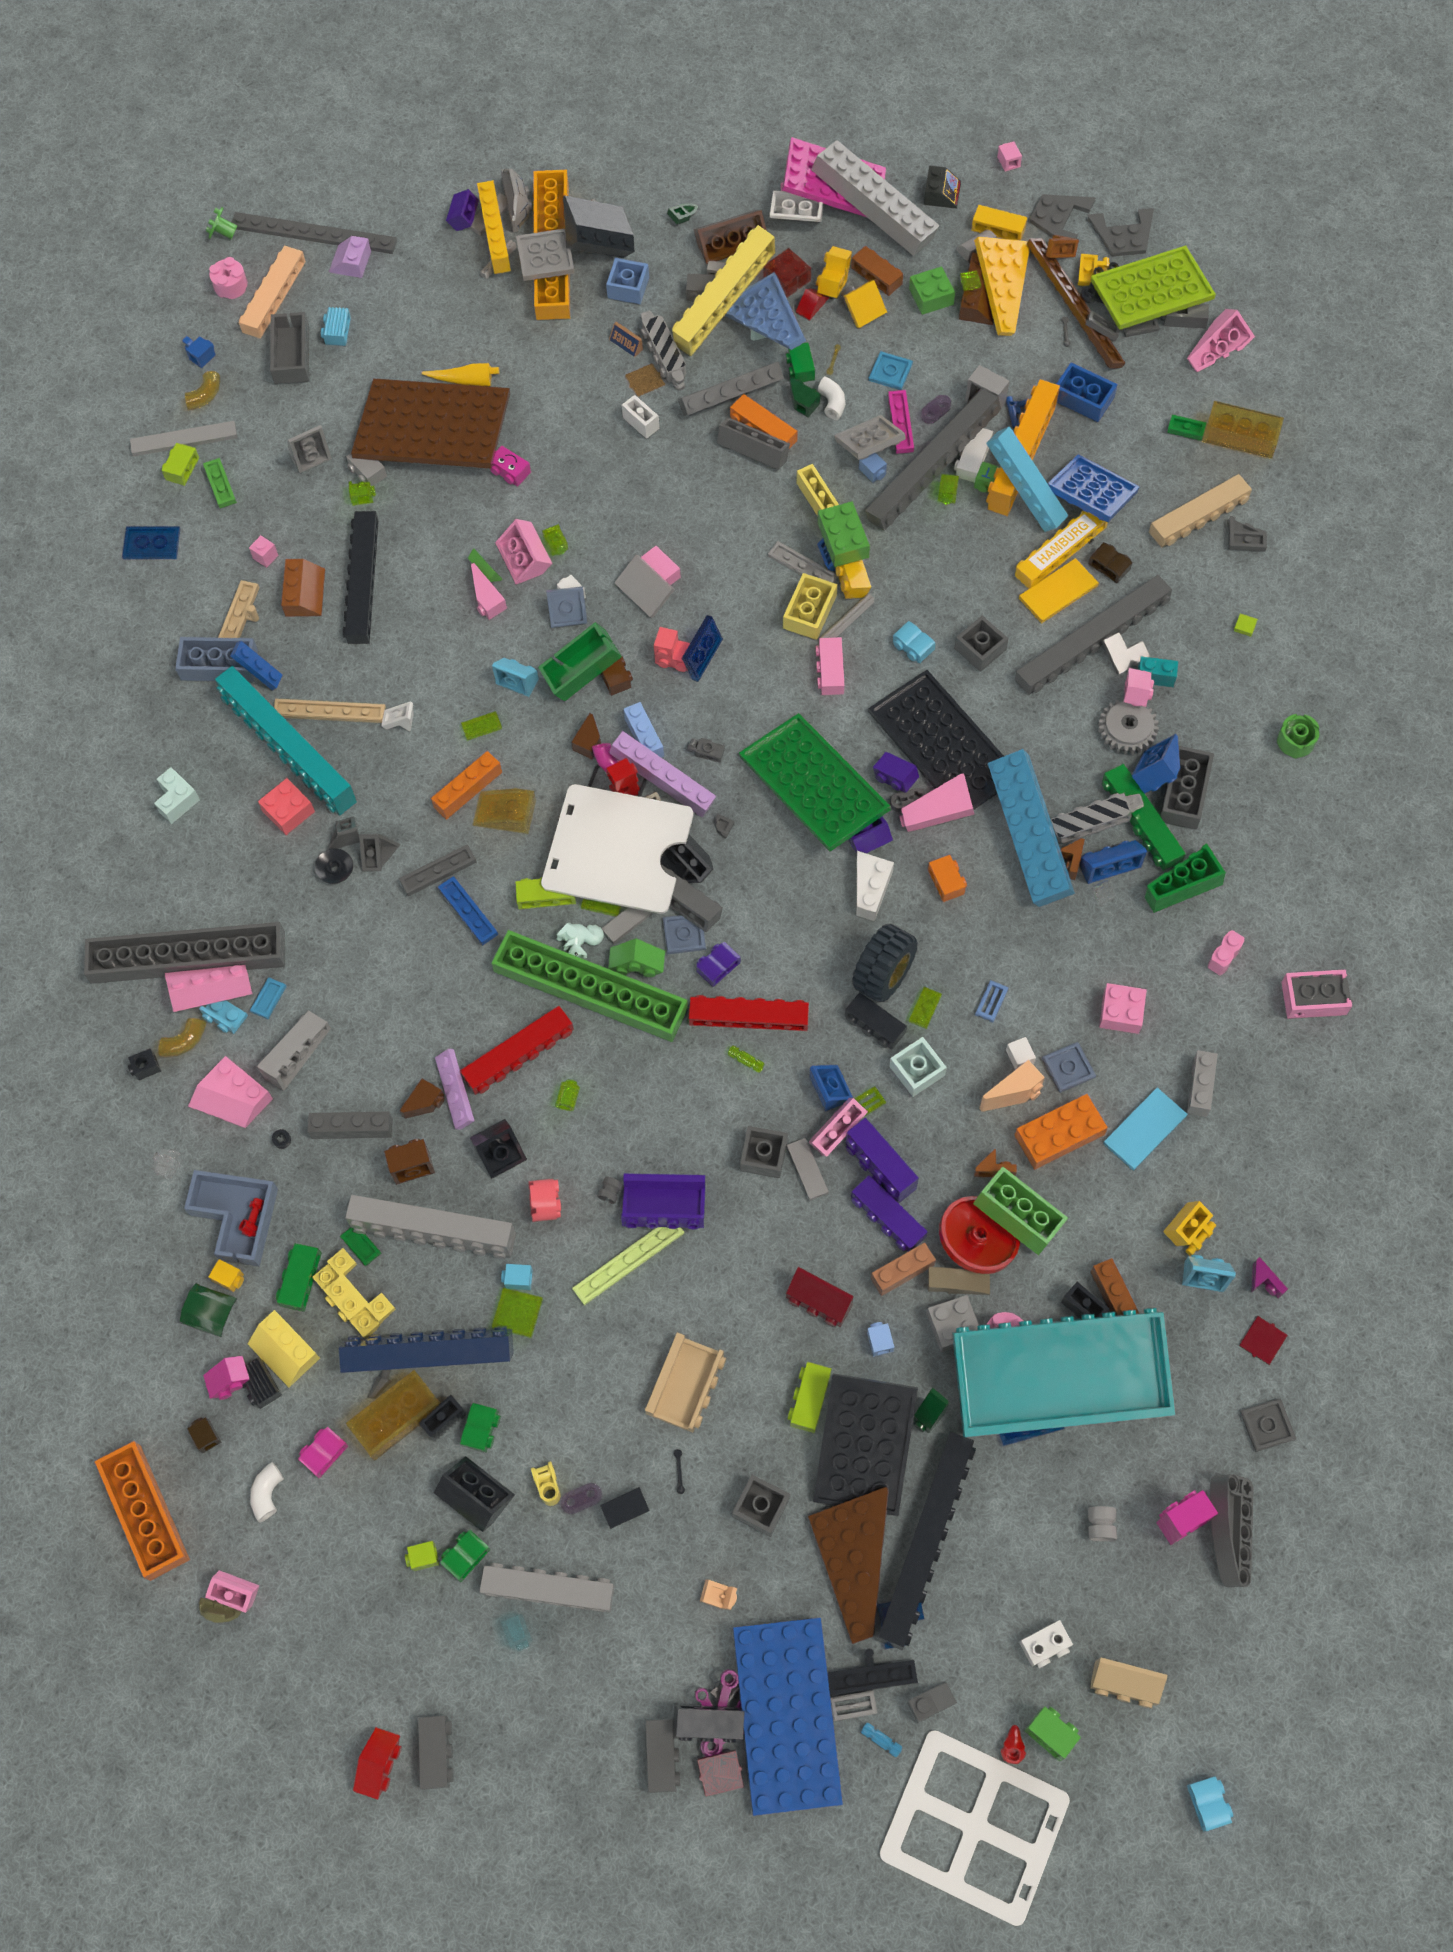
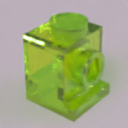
[348,481,376,506]
[542,524,568,556]

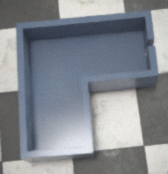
[184,1170,278,1267]

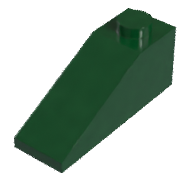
[913,1388,949,1433]

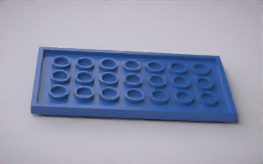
[733,1618,843,1816]

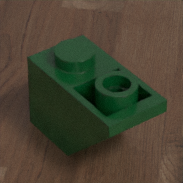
[790,377,821,418]

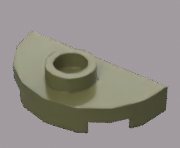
[199,1598,242,1623]

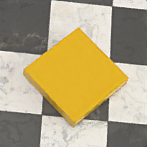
[844,280,887,328]

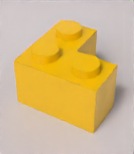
[816,246,852,298]

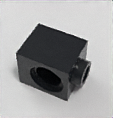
[128,1048,161,1080]

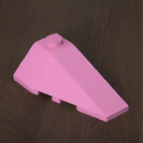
[1187,309,1255,372]

